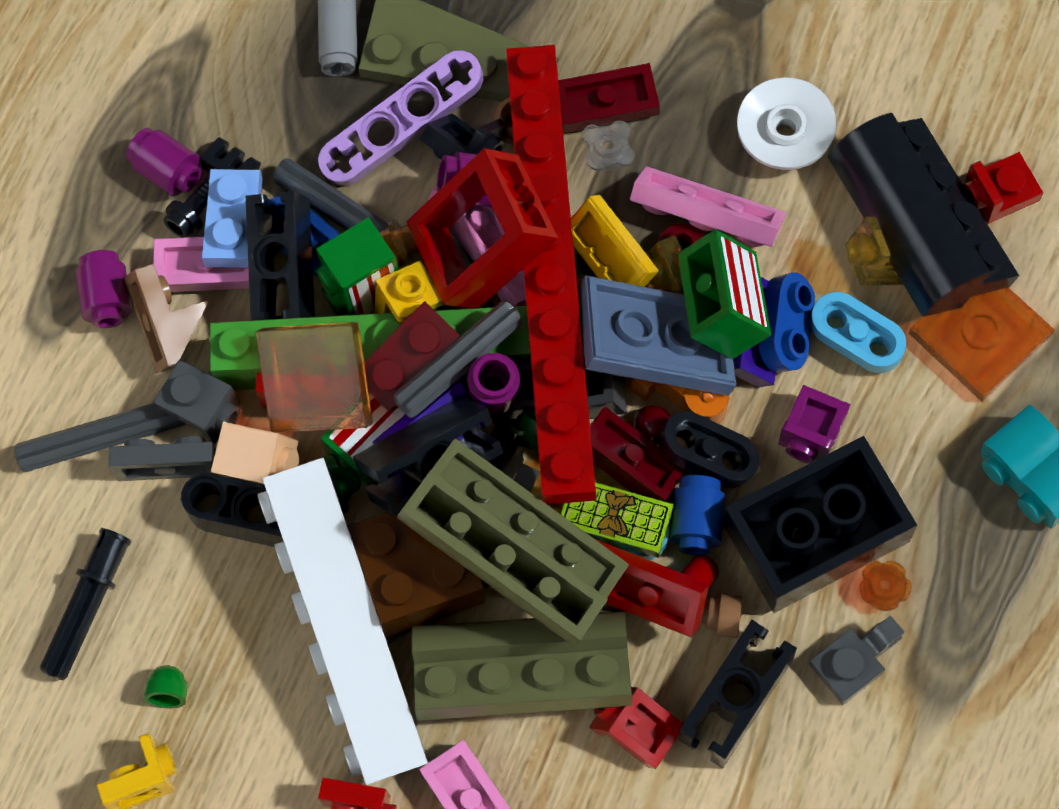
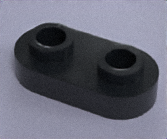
[658,411,759,488]

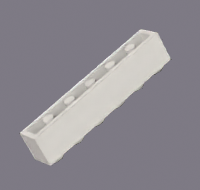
[257,458,428,785]

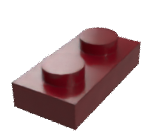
[558,63,660,133]
[352,301,460,412]

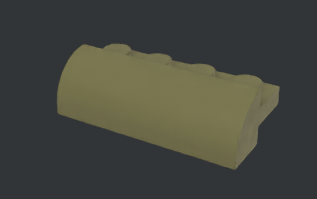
[396,438,629,646]
[412,611,632,721]

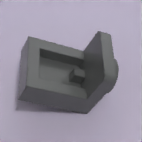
[153,359,240,444]

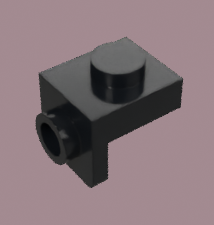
[420,113,508,160]

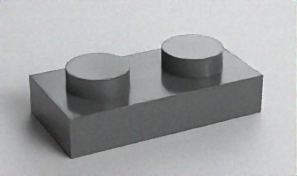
[109,436,220,481]

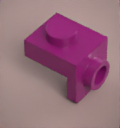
[778,385,851,463]

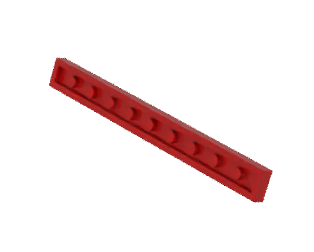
[506,45,596,504]

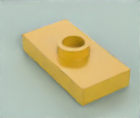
[571,195,659,287]

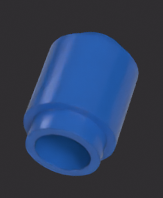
[669,475,725,556]

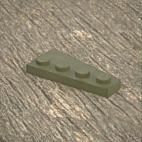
[359,0,559,102]

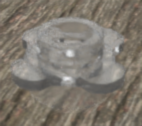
[582,120,635,171]

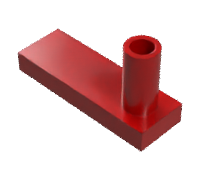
[595,539,719,638]

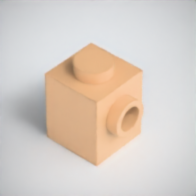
[211,422,299,486]

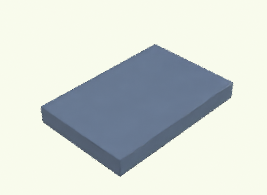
[578,275,736,396]

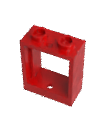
[406,148,558,309]

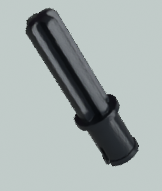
[40,527,132,680]

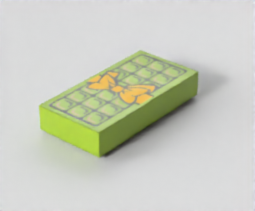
[561,482,674,558]

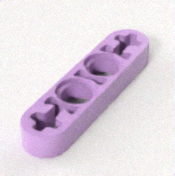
[318,50,483,187]

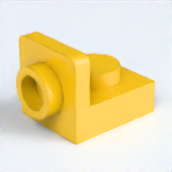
[375,260,443,323]
[97,733,177,809]

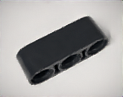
[181,473,283,547]

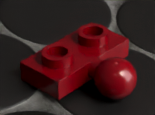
[590,405,685,502]

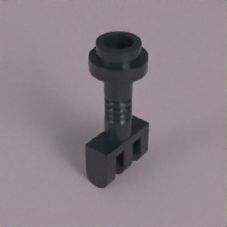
[163,137,261,238]

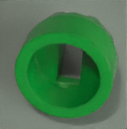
[143,665,188,709]

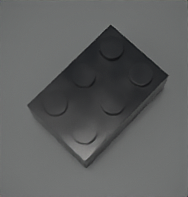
[723,436,917,613]

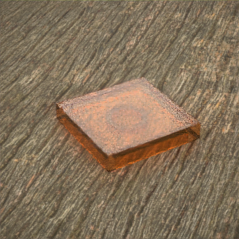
[908,288,1055,402]
[255,322,373,432]

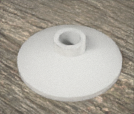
[737,77,836,170]

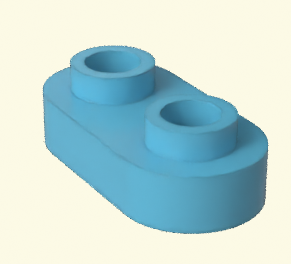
[811,292,906,373]

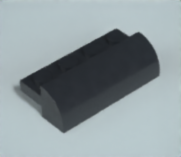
[828,113,1019,317]

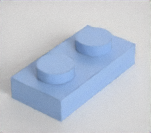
[202,169,263,268]

